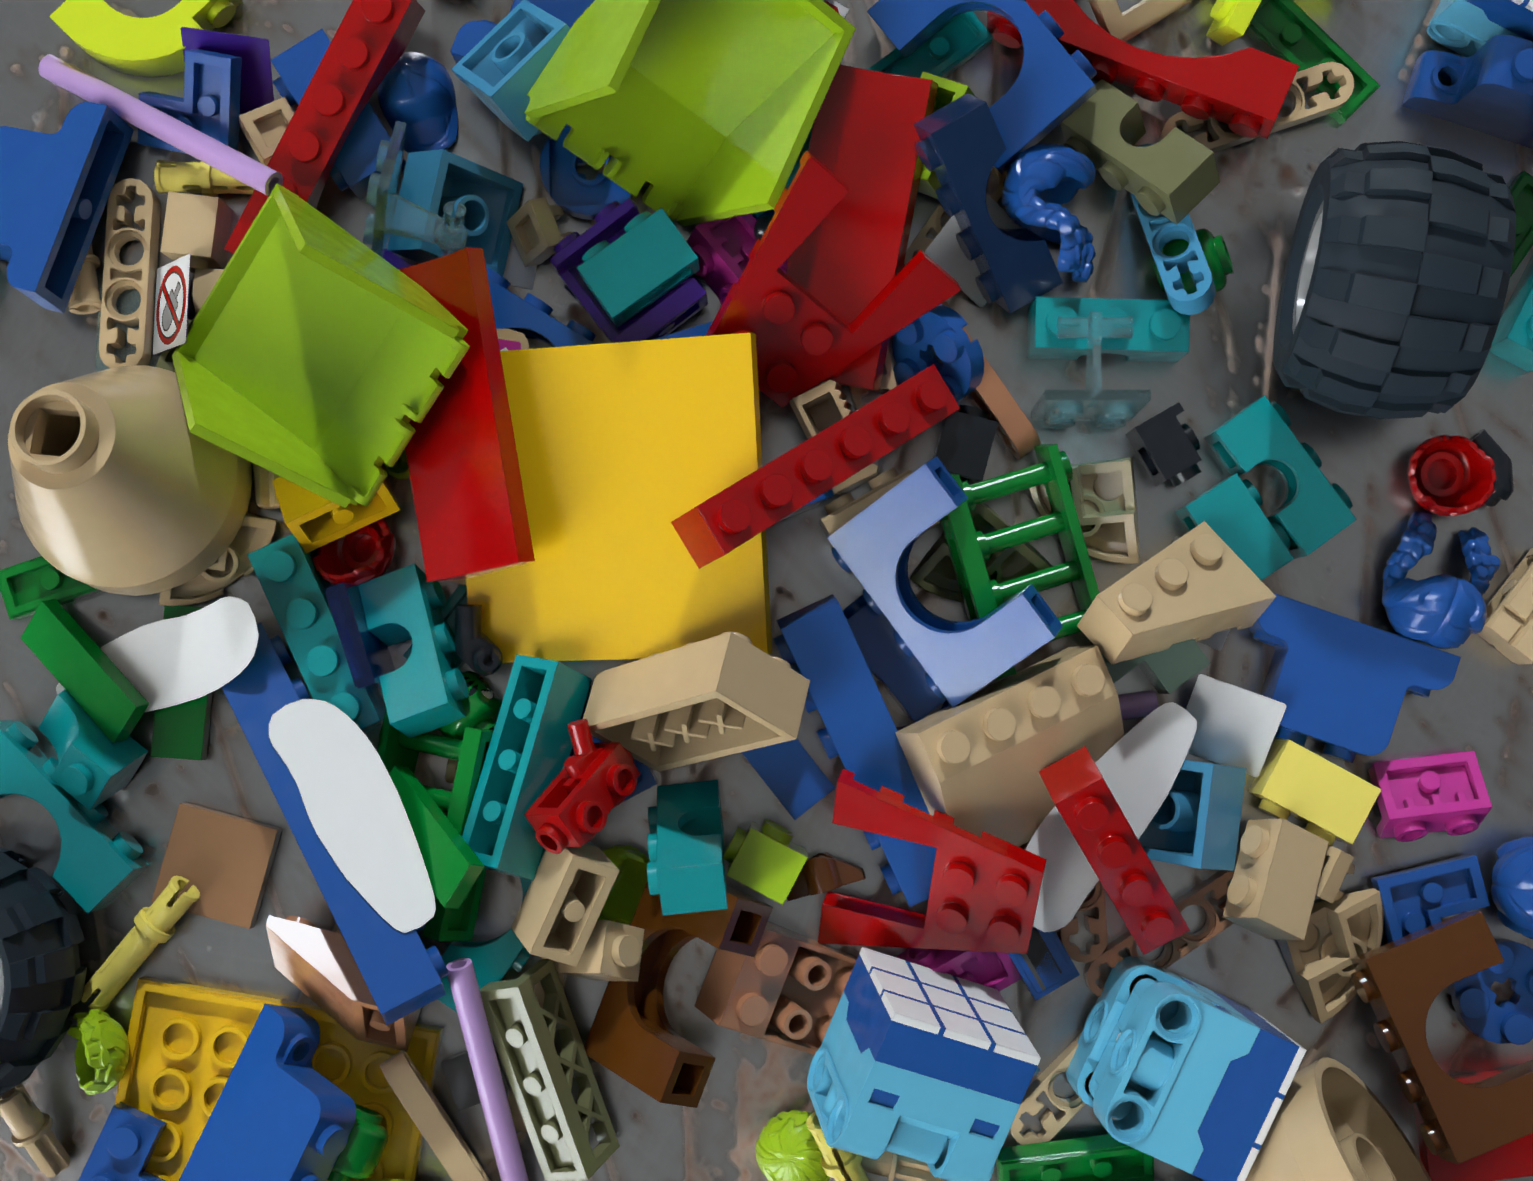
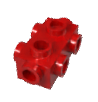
[524,719,641,854]

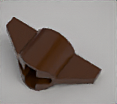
[787,853,866,901]

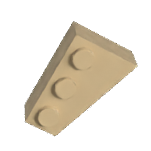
[1077,521,1276,664]

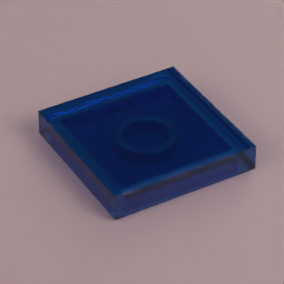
[325,582,395,689]

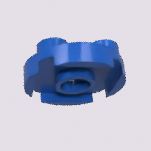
[540,124,633,220]
[892,304,984,403]
[1447,938,1533,1045]

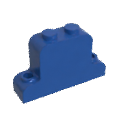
[1401,35,1533,149]
[0,102,134,313]
[1248,593,1461,763]
[179,1004,356,1181]

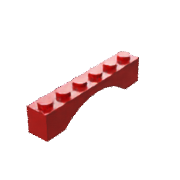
[224,0,425,254]
[987,0,1299,139]
[671,364,960,569]

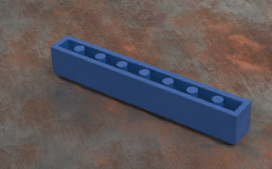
[222,622,449,1026]

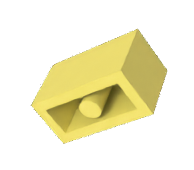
[1248,739,1382,846]

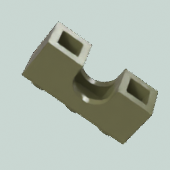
[1060,79,1220,225]

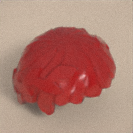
[1407,435,1496,516]
[312,518,396,587]

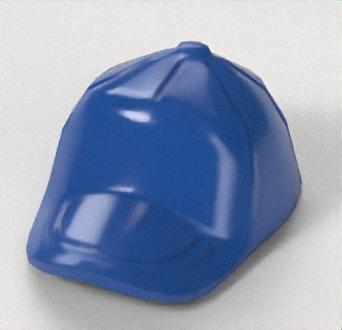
[377,51,458,153]

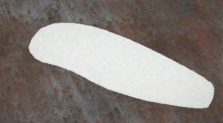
[56,596,259,712]
[269,699,436,933]
[1025,702,1197,933]

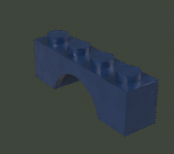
[914,93,1063,313]

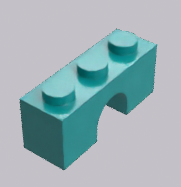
[1027,296,1190,363]
[1204,395,1357,559]
[358,563,468,738]
[647,780,728,916]

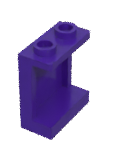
[550,198,708,343]

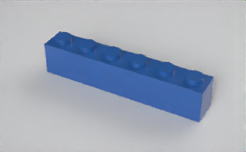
[773,594,937,907]

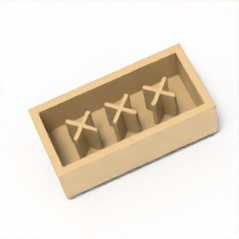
[583,632,810,772]

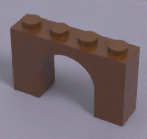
[584,880,773,1108]
[1351,911,1533,1164]

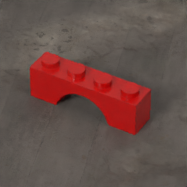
[1038,746,1190,955]

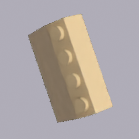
[895,645,1124,847]

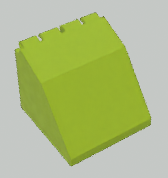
[524,0,856,226]
[172,183,470,508]

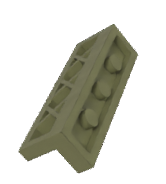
[480,959,620,1181]

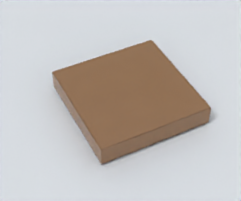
[151,802,282,929]

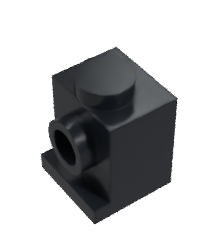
[1125,402,1202,487]

